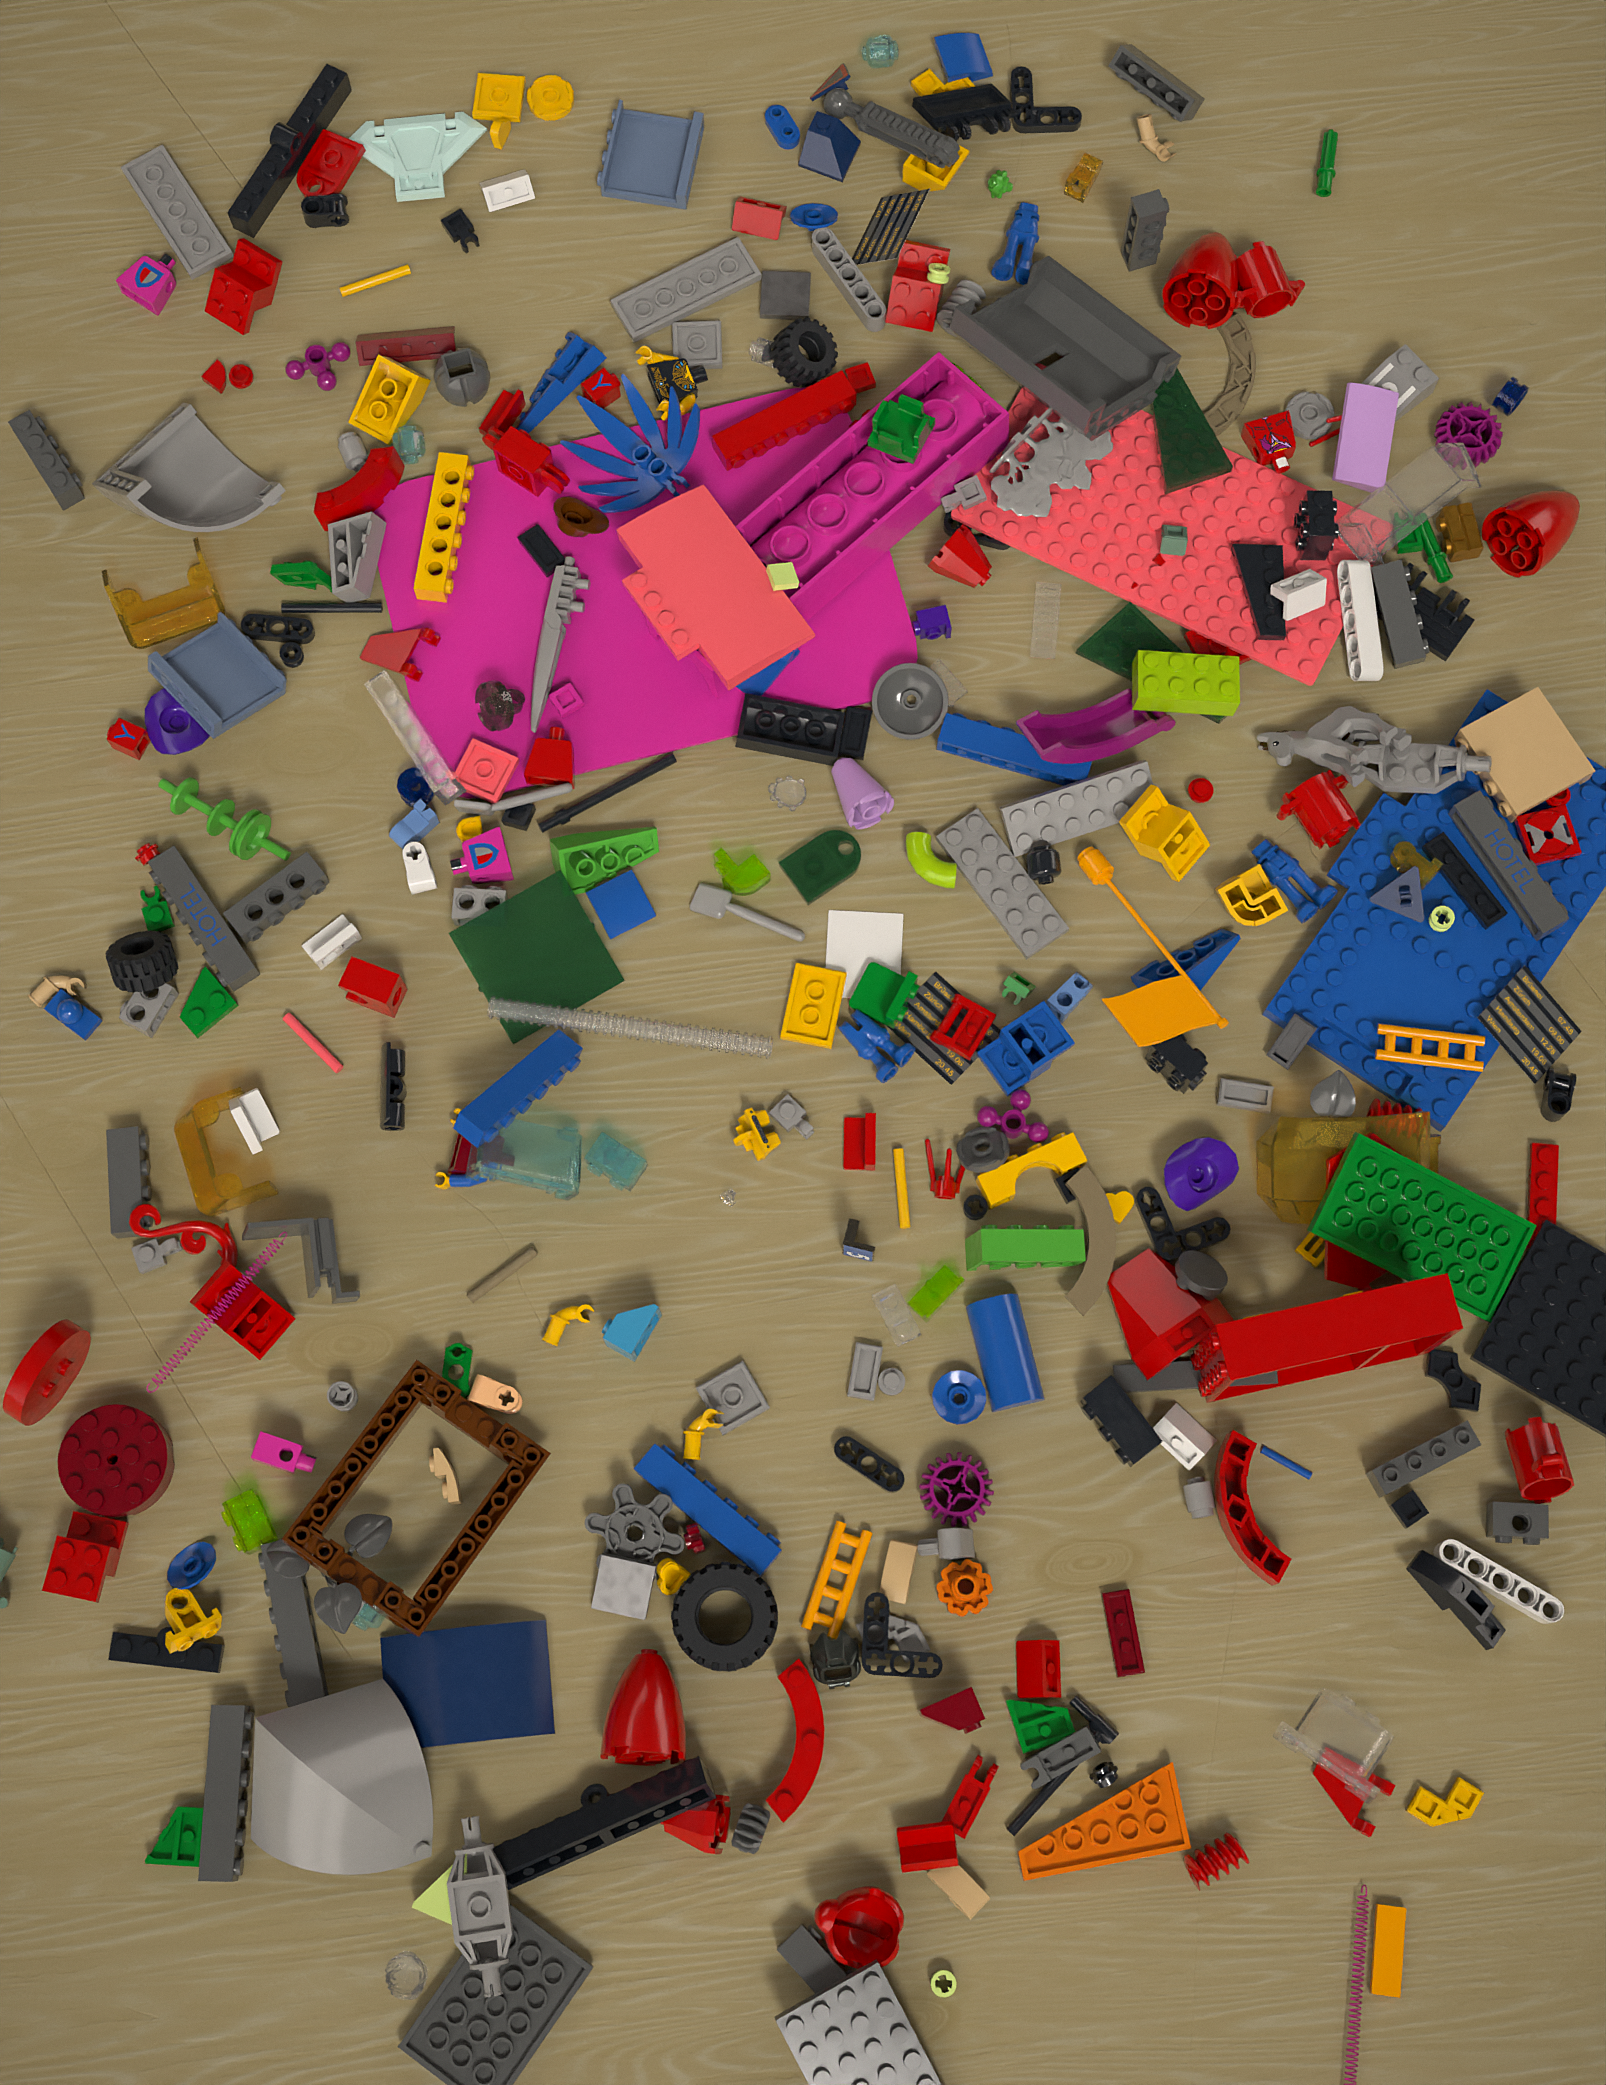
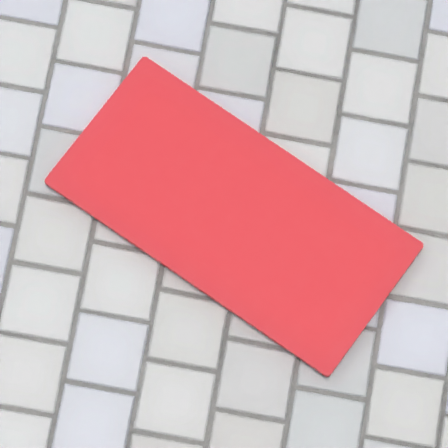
[951,363,1392,686]

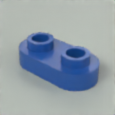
[765,105,800,149]

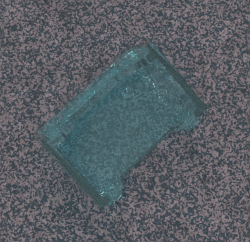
[465,1119,582,1201]

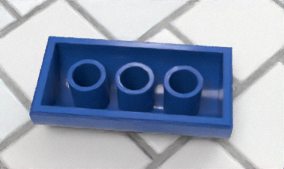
[966,1294,1045,1413]

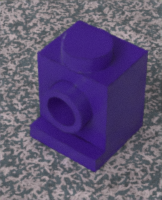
[912,605,952,640]

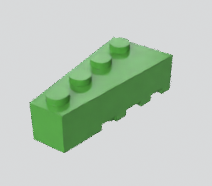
[965,1225,1086,1271]

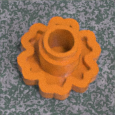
[936,1559,993,1617]

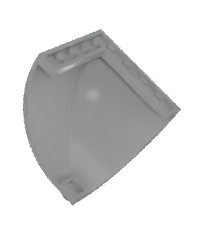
[92,403,286,532]
[251,1679,433,1875]

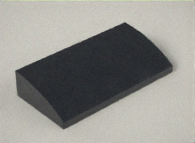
[735,693,845,766]

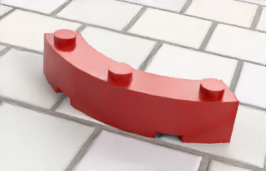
[1214,1430,1292,1586]
[765,1659,825,1823]

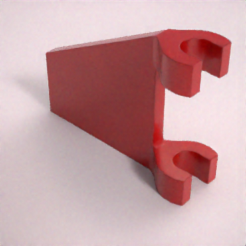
[360,628,441,682]
[1312,1748,1396,1838]

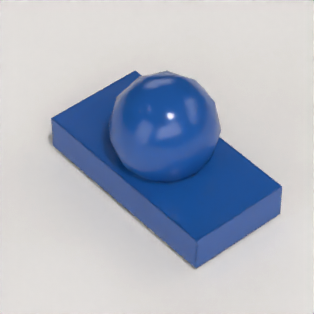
[44,989,102,1041]

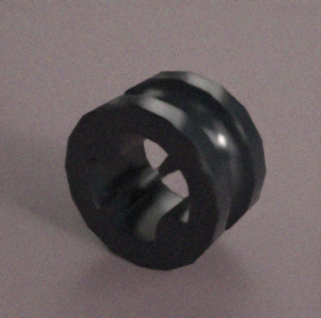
[279,642,304,668]
[963,1194,988,1221]

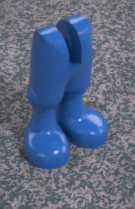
[838,1009,916,1083]

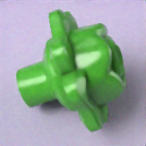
[988,170,1013,199]

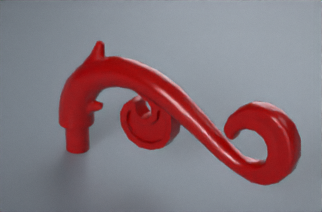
[129,1204,238,1268]

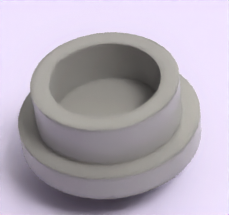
[878,1368,905,1396]

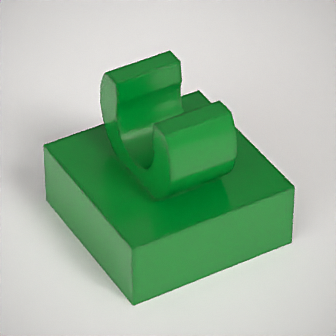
[1002,972,1036,1005]

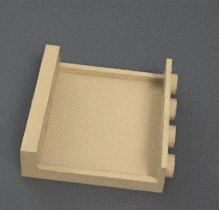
[1454,687,1595,823]

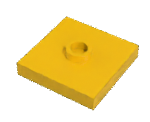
[472,73,526,123]

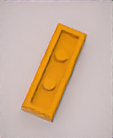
[1370,1904,1406,1998]

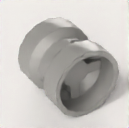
[327,1381,358,1412]

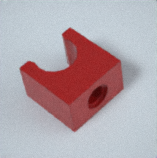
[338,956,408,1018]

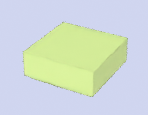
[766,562,799,591]

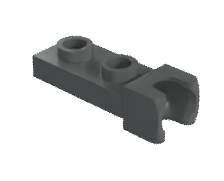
[1020,1725,1102,1789]

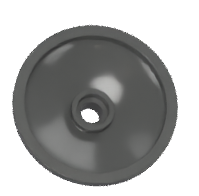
[872,663,949,740]

